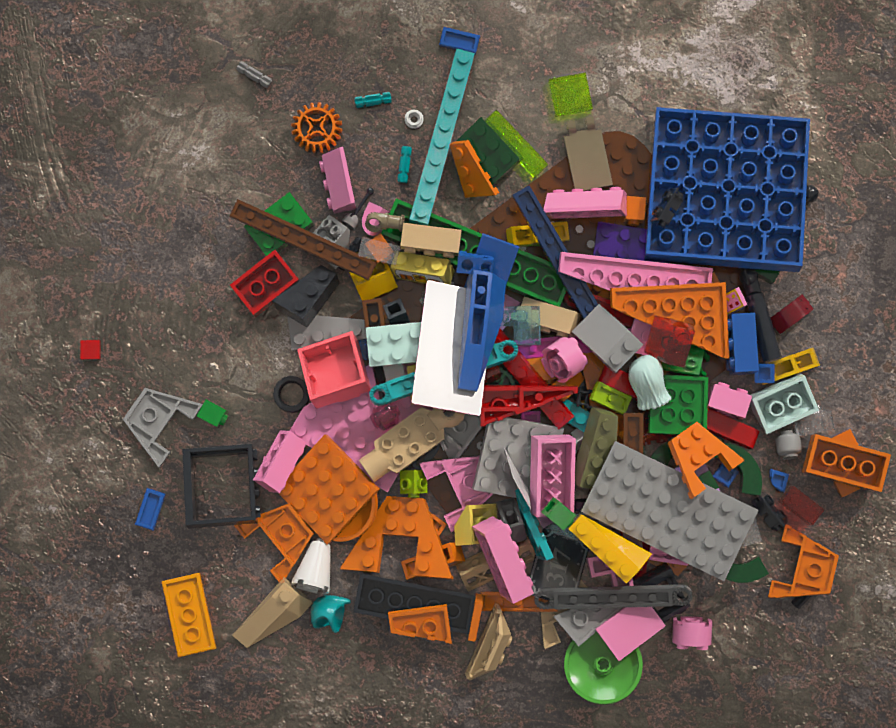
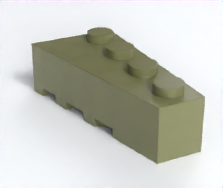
[575,407,618,489]

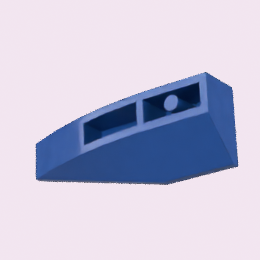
[457,270,506,392]

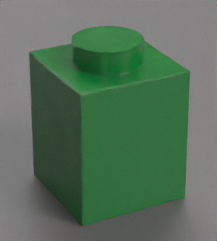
[197,399,229,428]
[541,497,576,531]

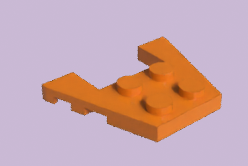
[668,422,744,499]
[234,503,314,582]
[768,524,839,599]

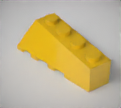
[568,514,652,584]

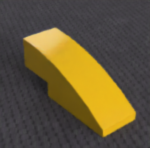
[506,222,570,247]
[762,348,820,385]

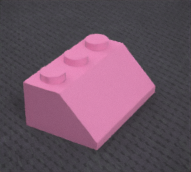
[319,147,356,214]

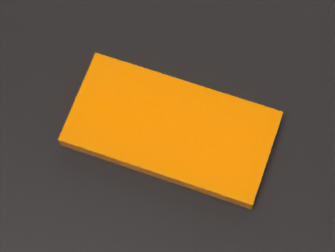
[162,573,217,657]

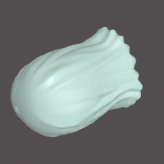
[629,355,671,411]

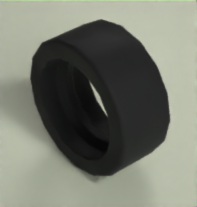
[273,376,310,413]

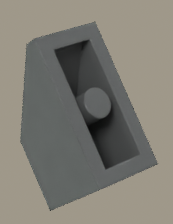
[496,497,527,542]

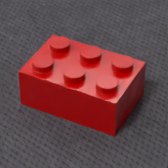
[230,250,299,318]

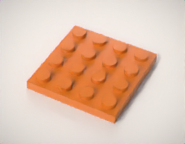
[278,434,380,544]

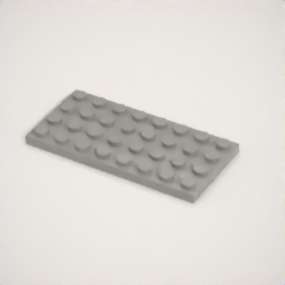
[581,441,758,581]

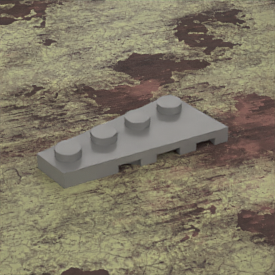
[287,315,367,351]

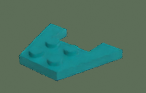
[515,489,554,561]

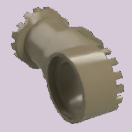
[365,212,405,232]

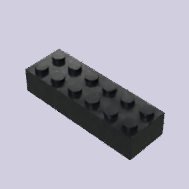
[353,573,476,634]

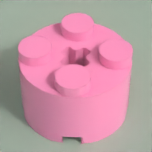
[541,337,588,383]
[672,616,712,650]

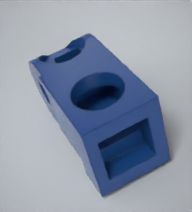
[456,251,494,274]

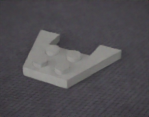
[123,388,203,468]

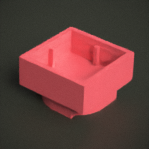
[297,331,371,409]

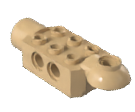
[359,407,465,482]

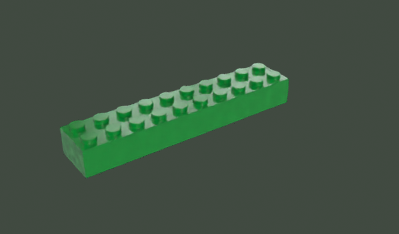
[381,199,567,307]

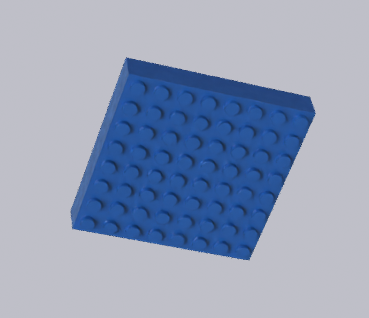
[644,107,810,272]

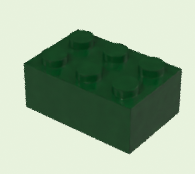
[457,117,524,185]

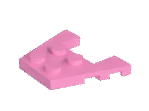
[419,455,493,532]

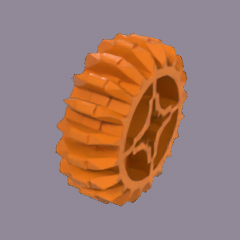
[291,102,343,154]

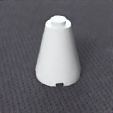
[291,538,331,594]

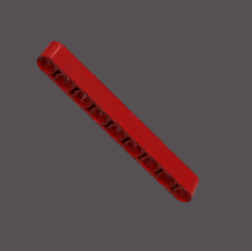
[598,365,760,450]

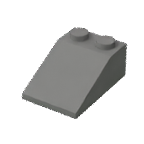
[572,304,643,373]

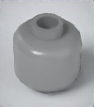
[775,430,802,460]

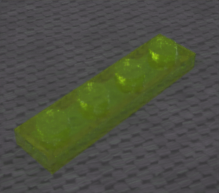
[487,110,548,178]

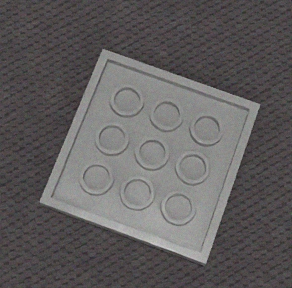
[472,414,564,498]

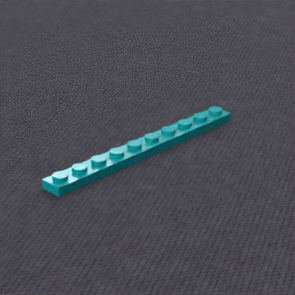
[409,49,475,226]

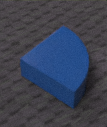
[769,469,789,493]

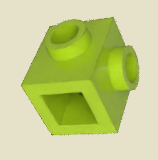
[400,470,427,498]

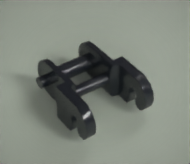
[573,388,597,410]

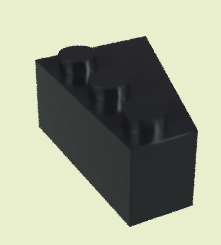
[272,265,340,328]

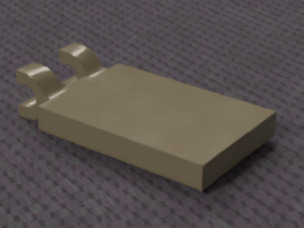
[563,117,613,191]

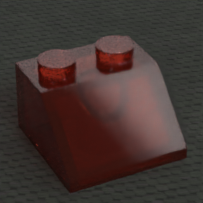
[644,315,695,368]

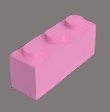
[253,430,306,493]

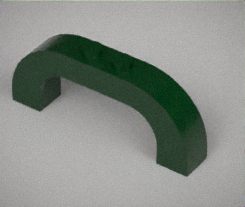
[650,438,762,496]
[698,470,769,583]

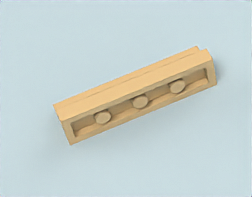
[455,535,535,592]

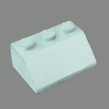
[750,373,819,434]

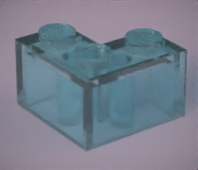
[501,306,541,345]

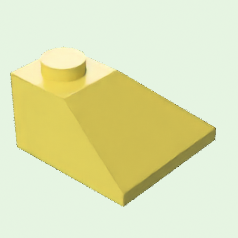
[454,504,497,546]

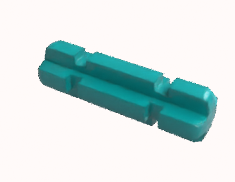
[354,92,392,108]
[397,146,412,184]

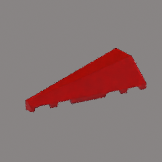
[479,385,578,426]

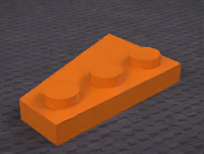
[449,140,499,198]
[388,604,452,644]

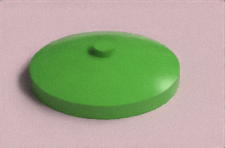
[564,631,643,705]

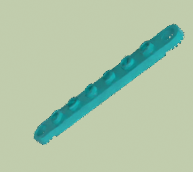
[369,340,518,406]

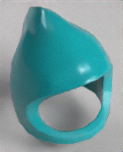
[310,595,351,633]

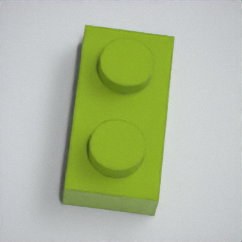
[589,381,632,415]

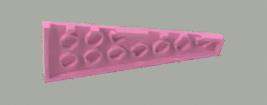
[558,252,713,291]

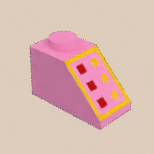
[726,287,747,316]

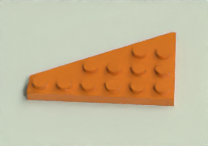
[610,282,729,358]

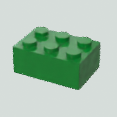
[244,192,314,256]

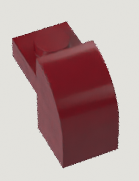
[771,294,813,334]

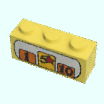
[390,251,455,285]

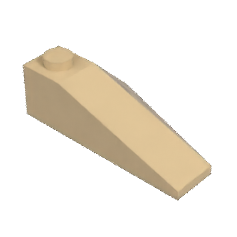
[232,577,313,648]

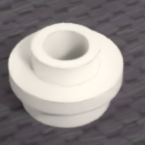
[405,110,423,129]

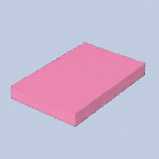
[595,607,666,661]

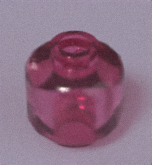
[370,403,400,430]

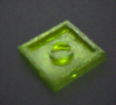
[548,72,593,117]

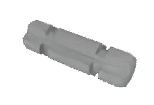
[236,61,272,88]

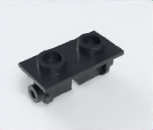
[650,188,684,228]
[751,492,788,532]

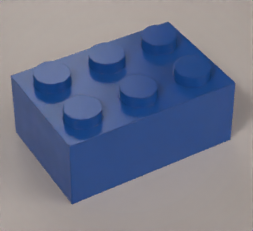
[726,313,759,375]

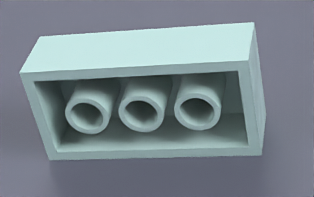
[366,322,421,367]

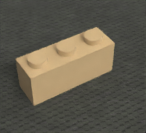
[400,223,461,258]
[517,297,582,338]

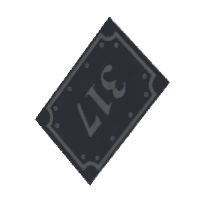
[529,526,589,601]

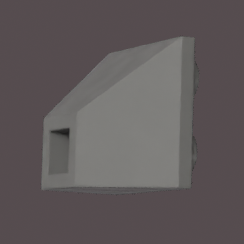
[313,215,350,269]

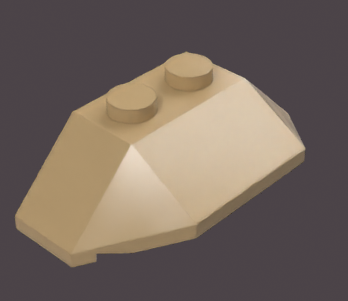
[465,603,512,680]

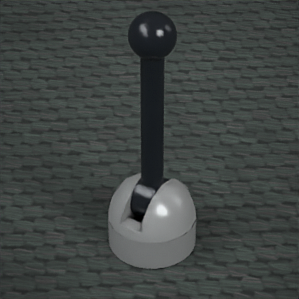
[341,187,374,230]

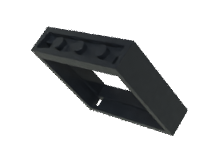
[182,444,261,529]

